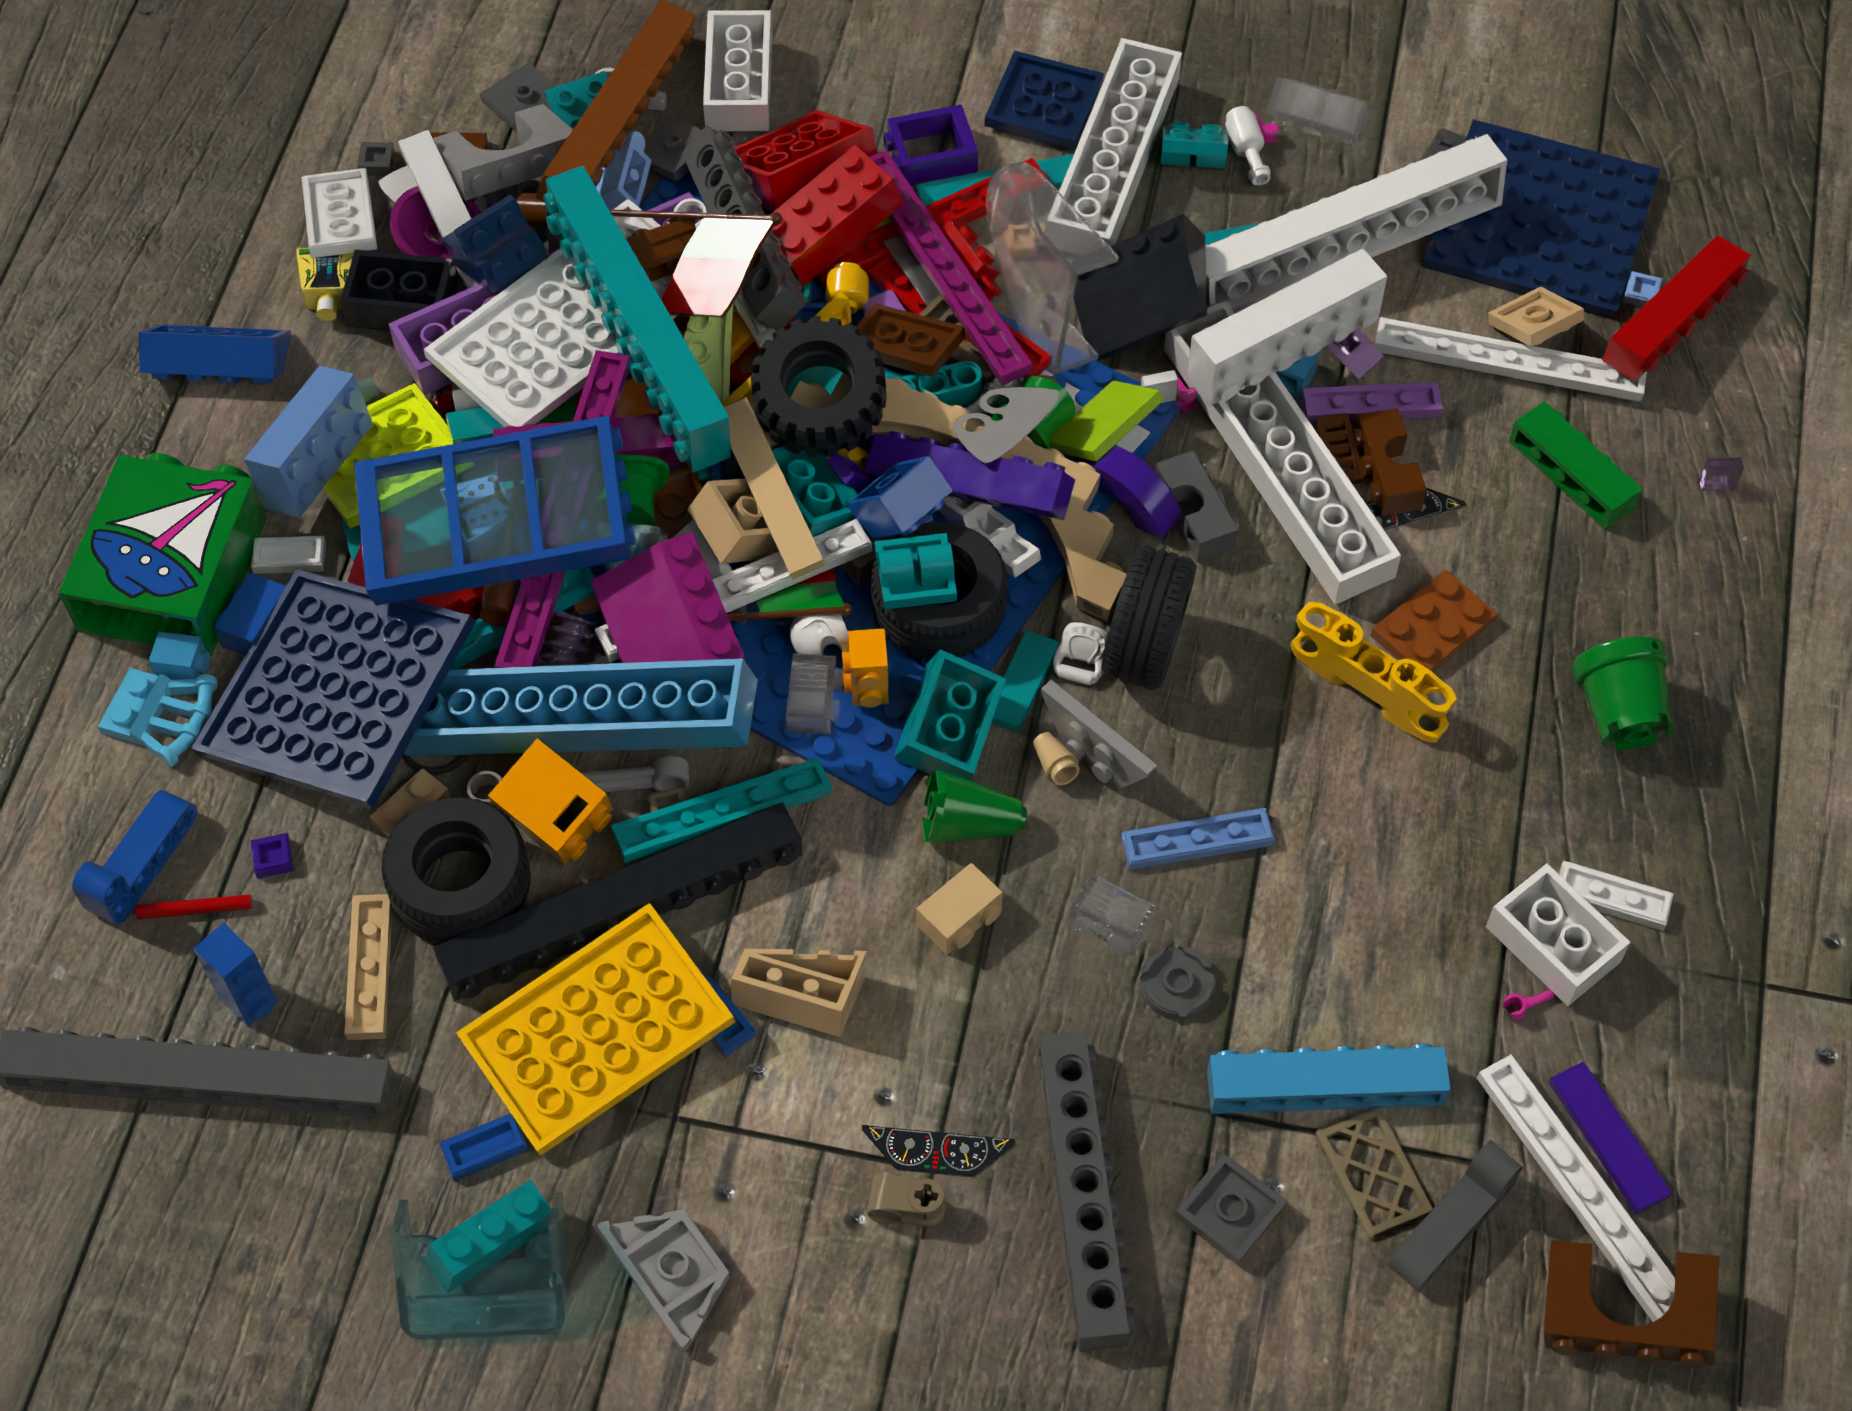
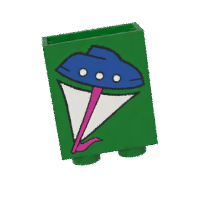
[59,453,267,656]

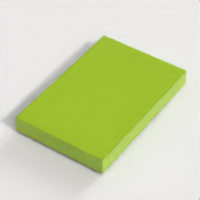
[1049,380,1164,462]

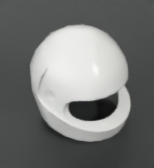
[790,614,849,663]

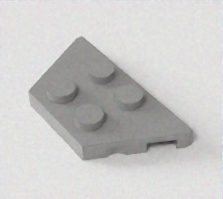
[1041,680,1157,790]
[596,1209,730,1353]

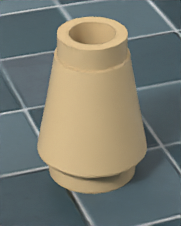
[1033,732,1080,785]

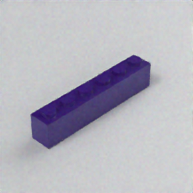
[864,431,1075,520]

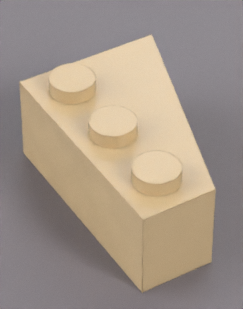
[731,948,867,1037]

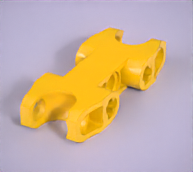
[1290,602,1457,743]

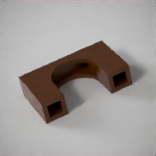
[1544,1240,1719,1368]

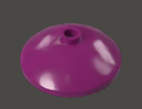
[390,186,482,271]

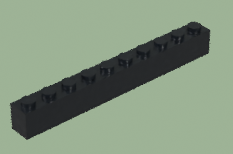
[432,802,803,1001]

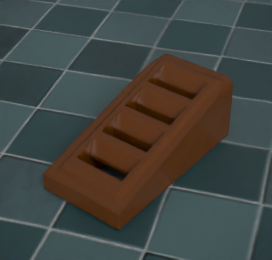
[1314,413,1364,484]

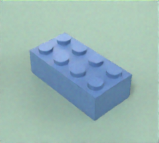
[244,365,373,518]

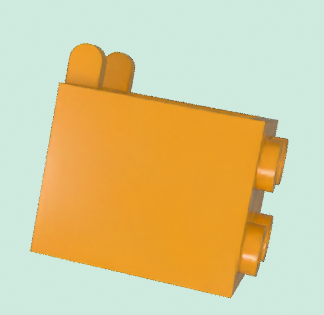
[488,738,613,866]

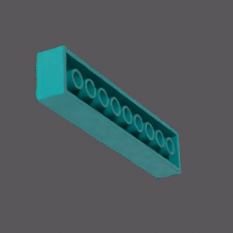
[543,165,731,473]

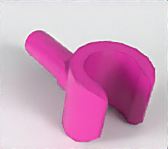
[1250,110,1278,144]
[1175,374,1198,414]
[1503,990,1554,1022]

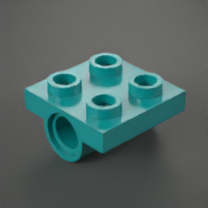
[544,71,628,133]
[1160,122,1228,169]
[875,533,957,609]

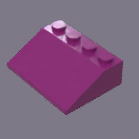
[590,531,744,663]

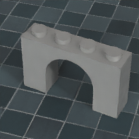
[433,104,573,201]

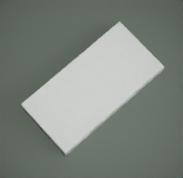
[302,168,377,258]

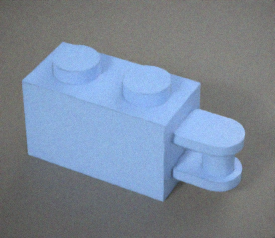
[596,131,652,210]

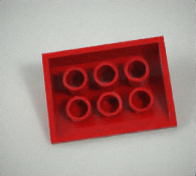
[734,110,877,212]

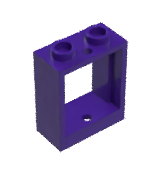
[883,104,978,186]

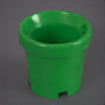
[1571,636,1675,751]

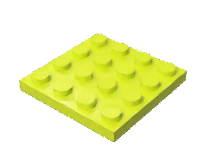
[322,383,475,529]

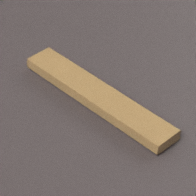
[724,397,825,580]

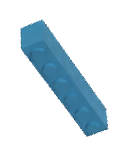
[1207,1043,1451,1114]

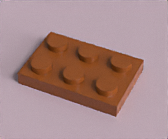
[1370,569,1498,672]

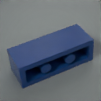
[193,923,277,1027]

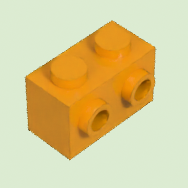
[842,628,889,708]

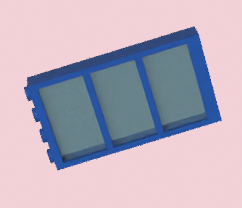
[354,415,636,606]

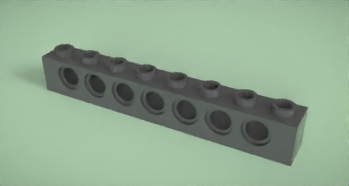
[682,125,806,330]
[1038,1031,1135,1351]

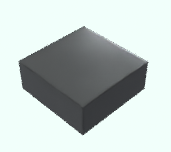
[357,142,395,175]

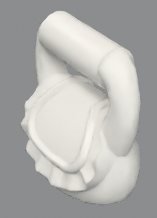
[1053,622,1108,686]

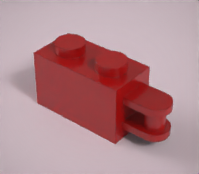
[941,220,1002,301]

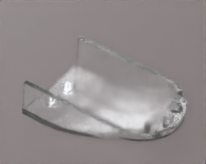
[986,162,1119,375]

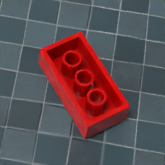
[770,145,905,286]

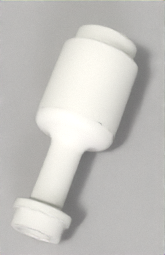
[1225,106,1271,186]

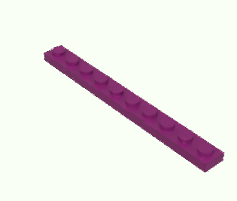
[870,150,1033,385]
[494,350,632,668]

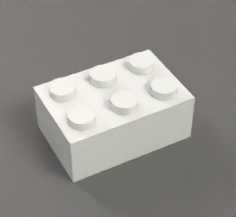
[1486,863,1631,1006]

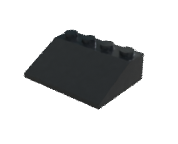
[1071,214,1207,362]

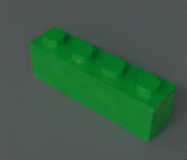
[1509,401,1642,530]

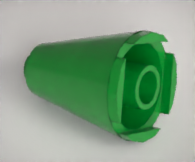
[922,769,1027,844]

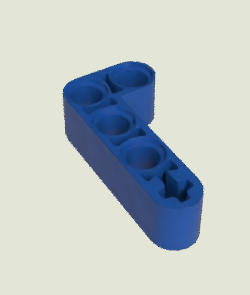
[72,790,197,925]

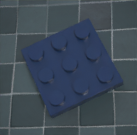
[984,51,1104,150]

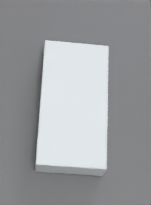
[251,536,326,574]

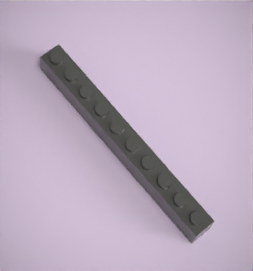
[0,1027,395,1119]

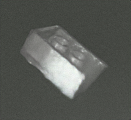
[1266,77,1376,146]

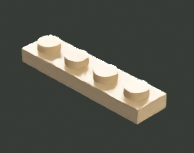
[344,894,392,1040]

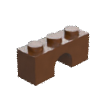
[1353,408,1427,516]

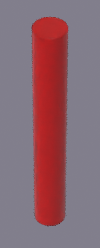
[136,894,253,920]

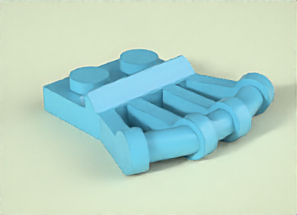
[98,668,218,768]

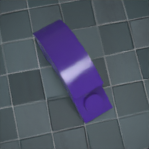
[1075,445,1183,538]

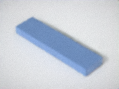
[1121,807,1275,870]

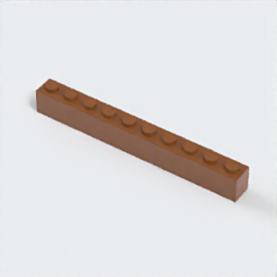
[535,0,696,203]

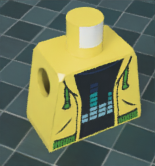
[297,248,354,321]

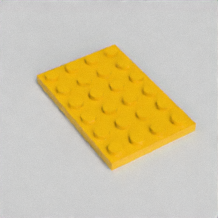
[456,903,736,1156]

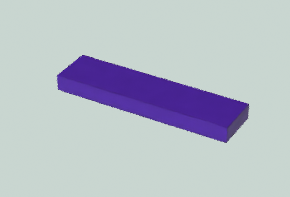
[1549,1061,1672,1215]

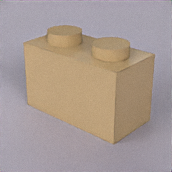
[916,863,1002,955]

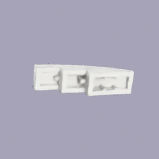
[939,496,1041,578]

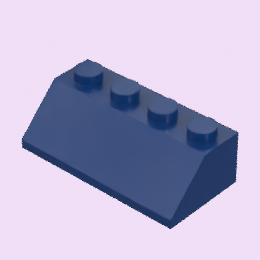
[139,324,291,384]

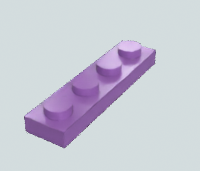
[1302,382,1443,423]

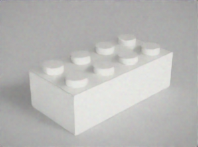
[703,10,772,131]

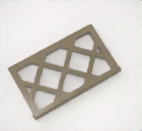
[1316,1107,1433,1239]

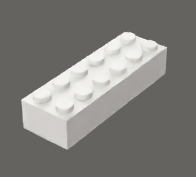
[1187,248,1387,406]

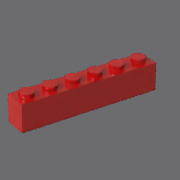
[1602,235,1751,382]

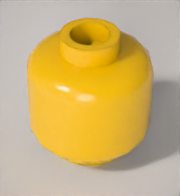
[826,262,869,314]

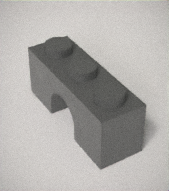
[1155,451,1240,563]

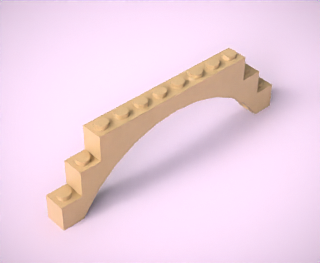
[749,373,1126,622]

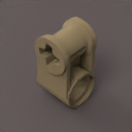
[867,1172,946,1227]

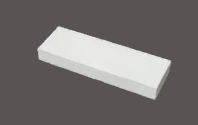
[1559,860,1674,931]

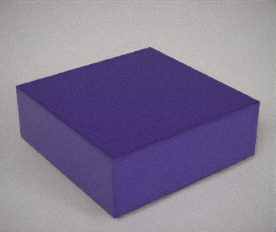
[827,453,872,492]
[250,833,294,879]

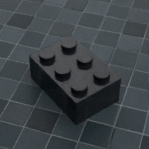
[340,250,458,331]

